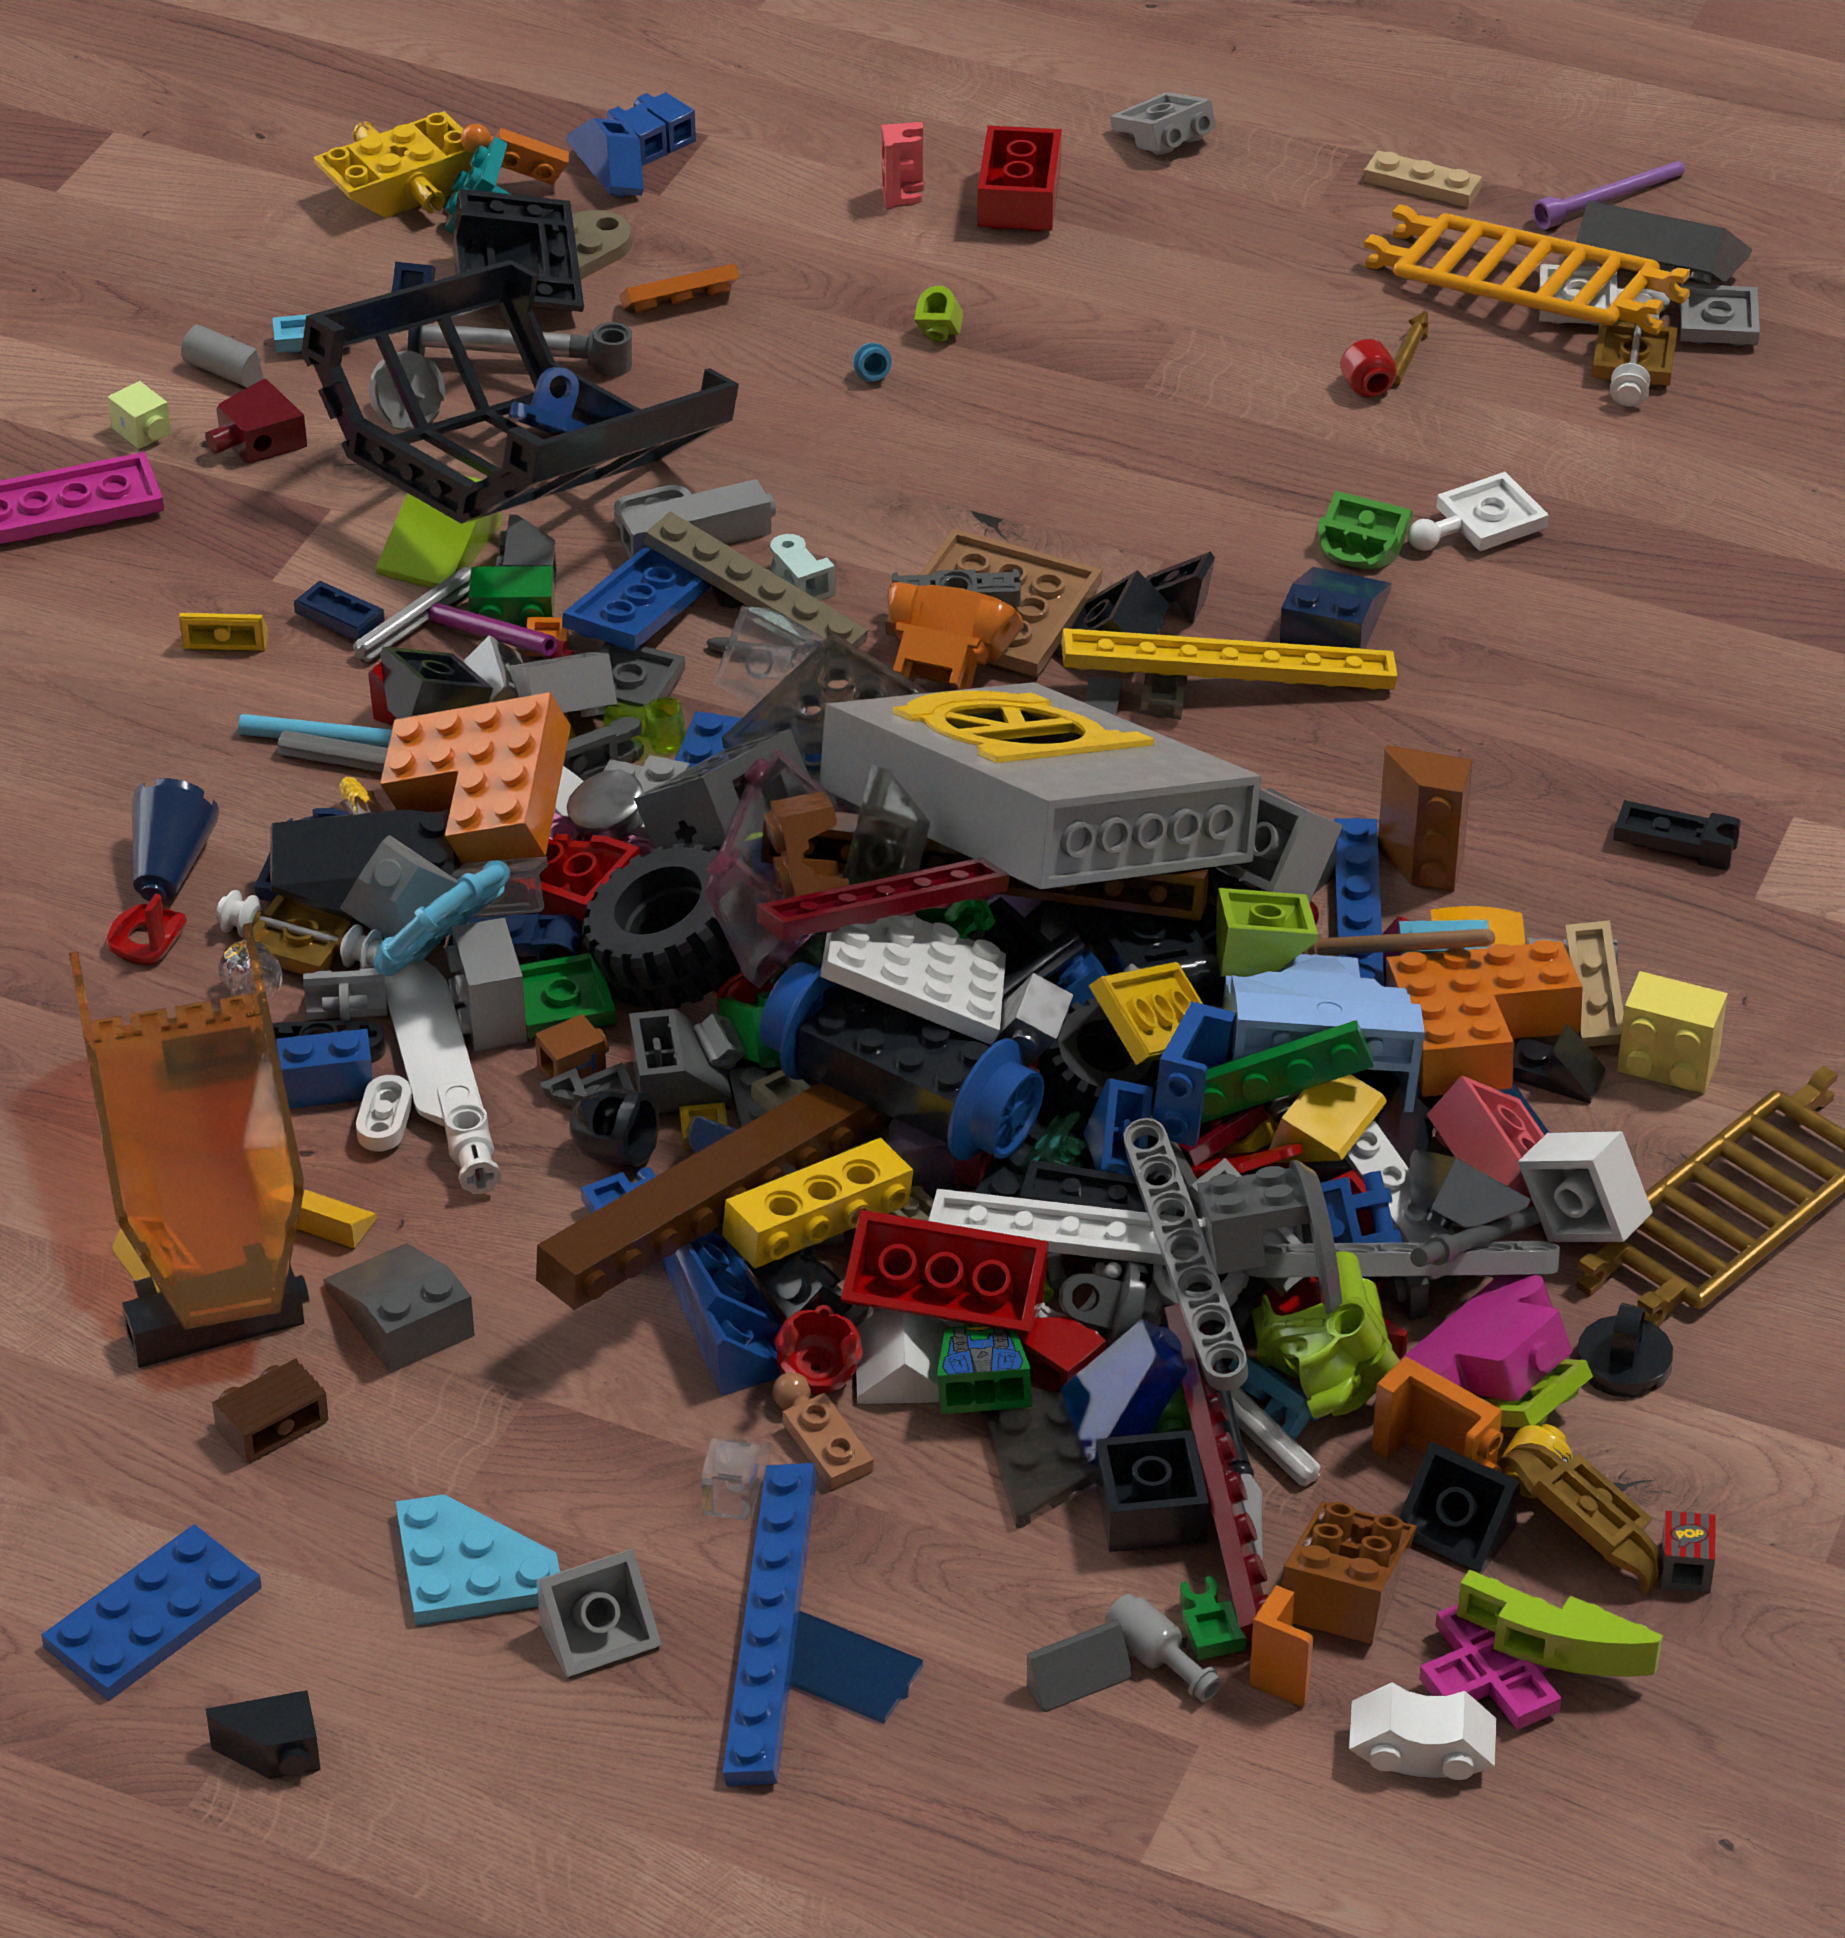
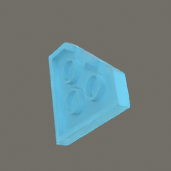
[396,1494,560,1625]

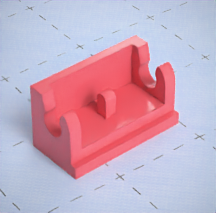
[881,122,924,209]

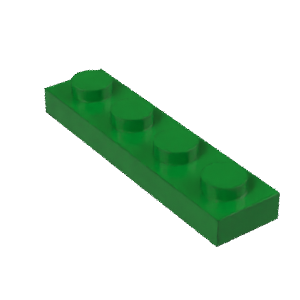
[1201,1020,1374,1124]

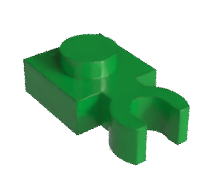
[1180,1576,1246,1661]

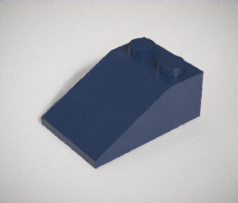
[1279,567,1392,649]

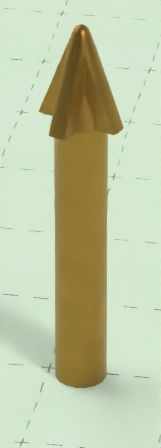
[1392,311,1429,386]

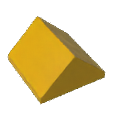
[1269,1074,1387,1163]

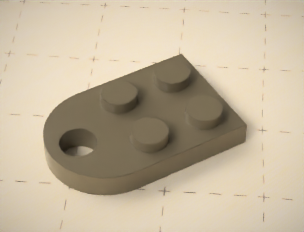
[572,210,632,279]

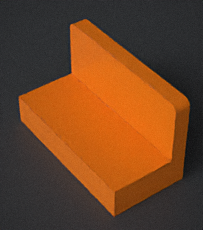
[1249,1585,1313,1707]

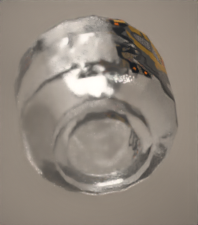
[218,940,282,1005]

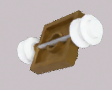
[1592,293,1678,407]
[216,890,383,975]

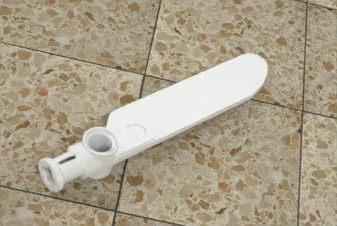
[385,960,501,1194]

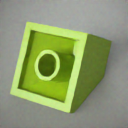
[1216,888,1318,977]

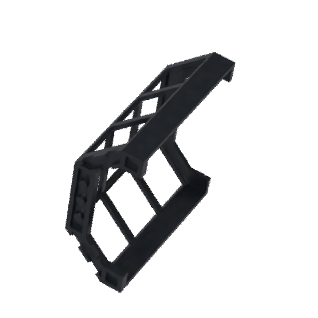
[301,260,739,524]

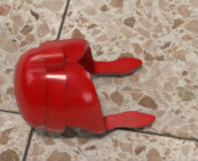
[775,1305,863,1395]

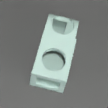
[770,534,836,601]

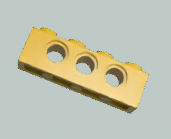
[722,1138,913,1268]

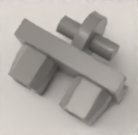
[303,968,387,1021]

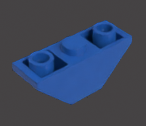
[566,118,644,198]

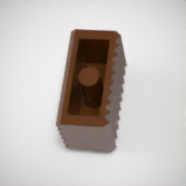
[212,1358,329,1464]

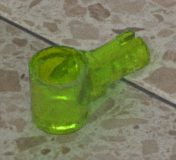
[604,697,687,754]

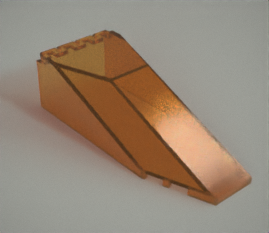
[69,923,305,1329]

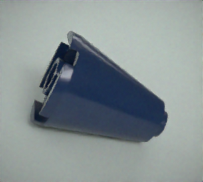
[132,778,219,902]

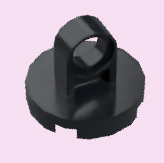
[1577,1303,1673,1398]

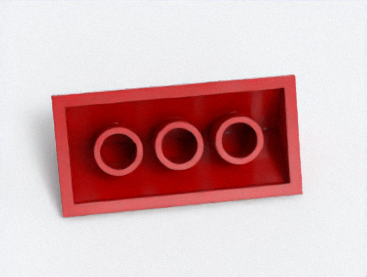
[841,1210,1049,1334]

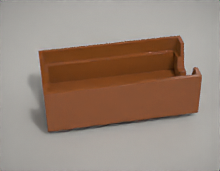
[764,791,849,898]

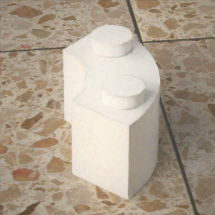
[1349,1682,1496,1780]

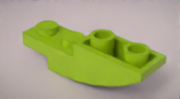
[1457,1569,1663,1677]

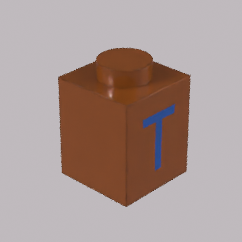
[535,1014,609,1079]

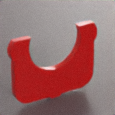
[1188,1143,1303,1179]

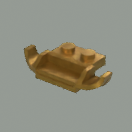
[1496,1443,1662,1595]

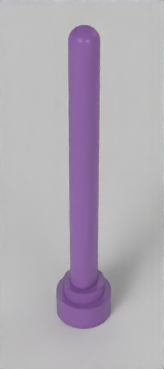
[1532,161,1685,230]

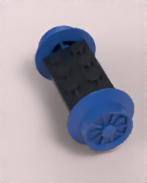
[760,962,1044,1161]

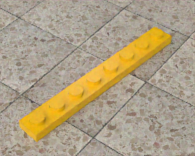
[1061,628,1398,690]

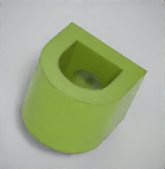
[914,286,963,341]

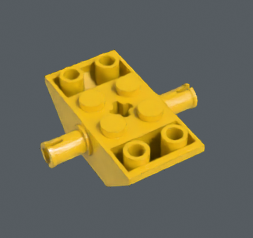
[313,111,474,218]

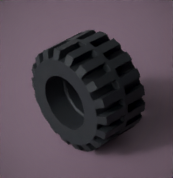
[1037,998,1160,1123]

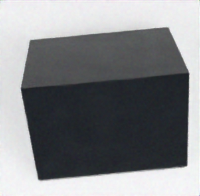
[1399,1442,1521,1573]

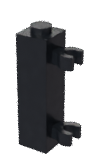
[122,1247,309,1368]

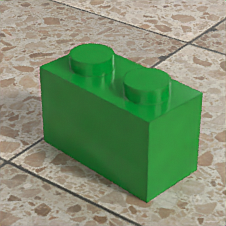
[468,566,555,628]

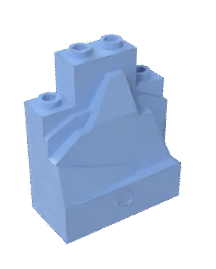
[1222,954,1425,1112]

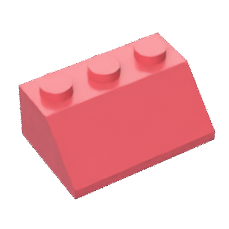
[1426,1076,1545,1208]

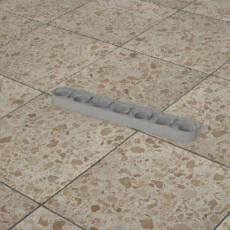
[1124,1118,1248,1391]
[1241,1241,1560,1278]

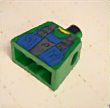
[937,1323,1032,1414]

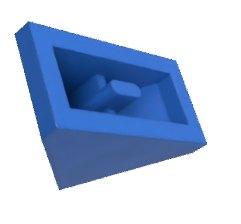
[1083,1079,1153,1176]

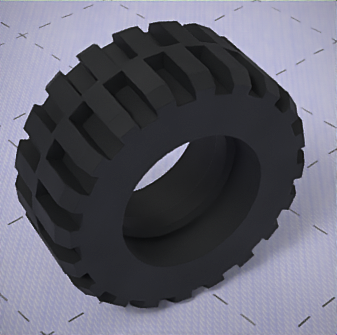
[582,843,761,1010]

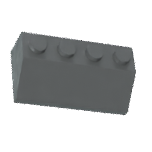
[1575,200,1752,285]

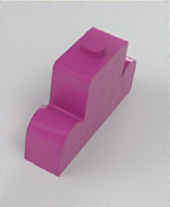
[1400,1274,1572,1401]

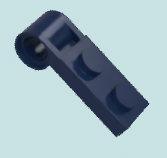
[448,914,584,962]

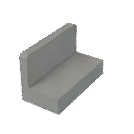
[463,635,523,703]

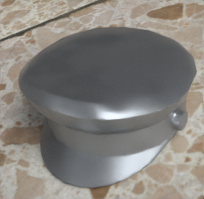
[566,769,643,840]

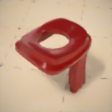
[106,893,187,965]

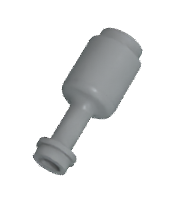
[1105,1594,1222,1702]

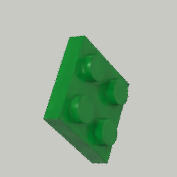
[519,953,616,1039]

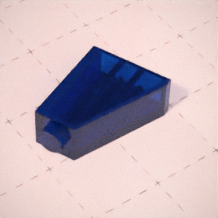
[1060,1319,1188,1465]

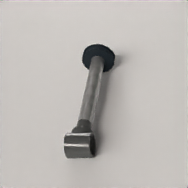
[407,322,632,377]

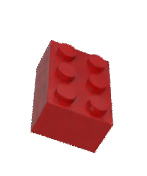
[977,125,1062,231]

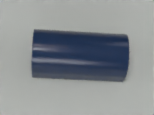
[686,1116,737,1154]

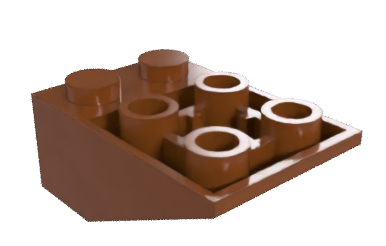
[1281,1501,1417,1644]

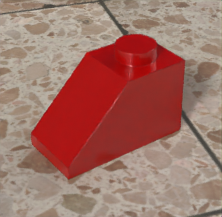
[1017,1317,1106,1404]

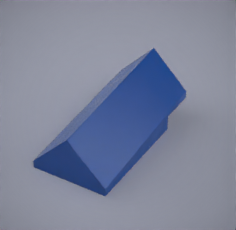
[663,1231,783,1396]

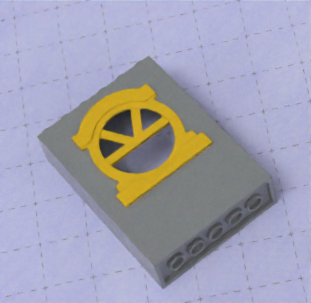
[819,682,1262,889]

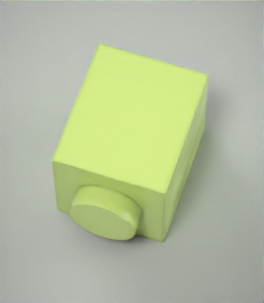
[107,381,171,449]

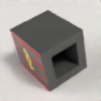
[1660,1511,1716,1593]

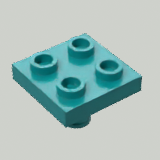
[445,136,510,234]

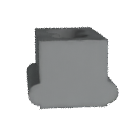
[694,1013,747,1070]

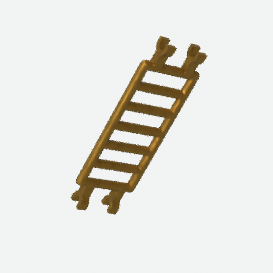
[1576,1065,1845,1327]

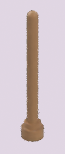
[1301,929,1495,956]

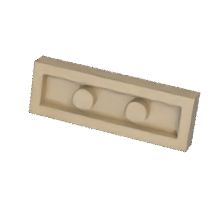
[1363,150,1482,208]
[1565,920,1624,1047]

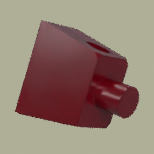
[205,378,307,463]

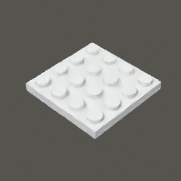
[820,914,1006,1045]

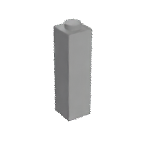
[619,479,776,558]

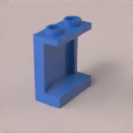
[1152,1002,1236,1147]

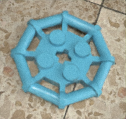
[374,860,510,976]

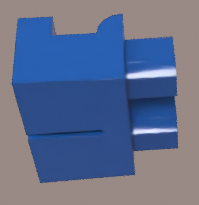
[607,92,696,166]

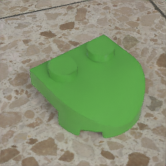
[1318,491,1413,569]

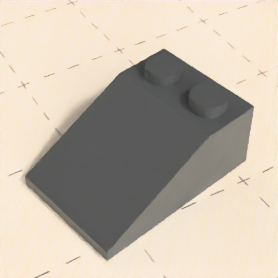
[323,1243,475,1373]

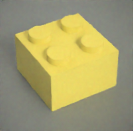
[1617,971,1728,1094]

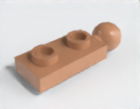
[772,1372,874,1490]

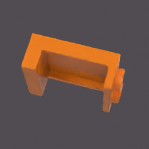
[1372,1356,1503,1471]

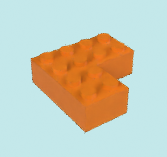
[380,692,571,870]
[1386,940,1583,1097]

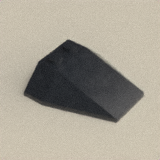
[270,809,454,946]

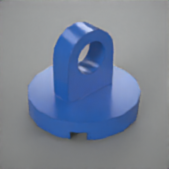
[508,367,588,433]

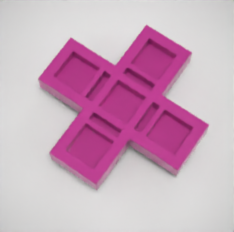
[1419,1604,1562,1730]

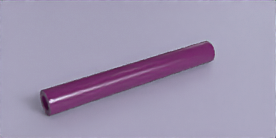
[429,603,557,656]

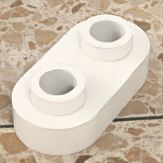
[356,1075,412,1151]

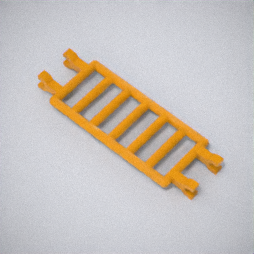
[1364,204,1690,335]

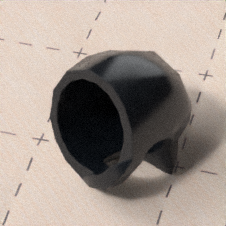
[569,1088,660,1167]

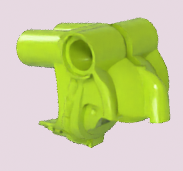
[1252,1251,1400,1419]

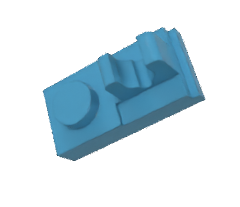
[1228,1355,1325,1439]

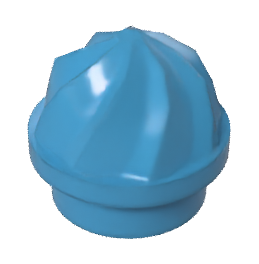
[853,342,892,382]

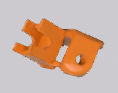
[888,582,1024,691]

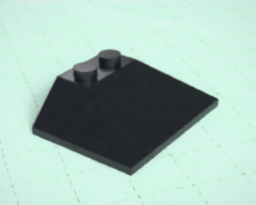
[453,189,584,312]

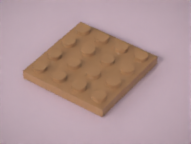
[885,528,1102,677]

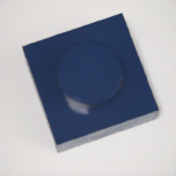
[391,261,436,292]

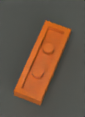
[619,263,740,313]

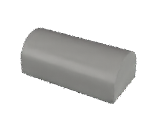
[181,324,263,388]

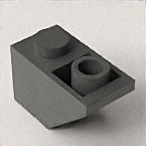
[496,514,557,587]

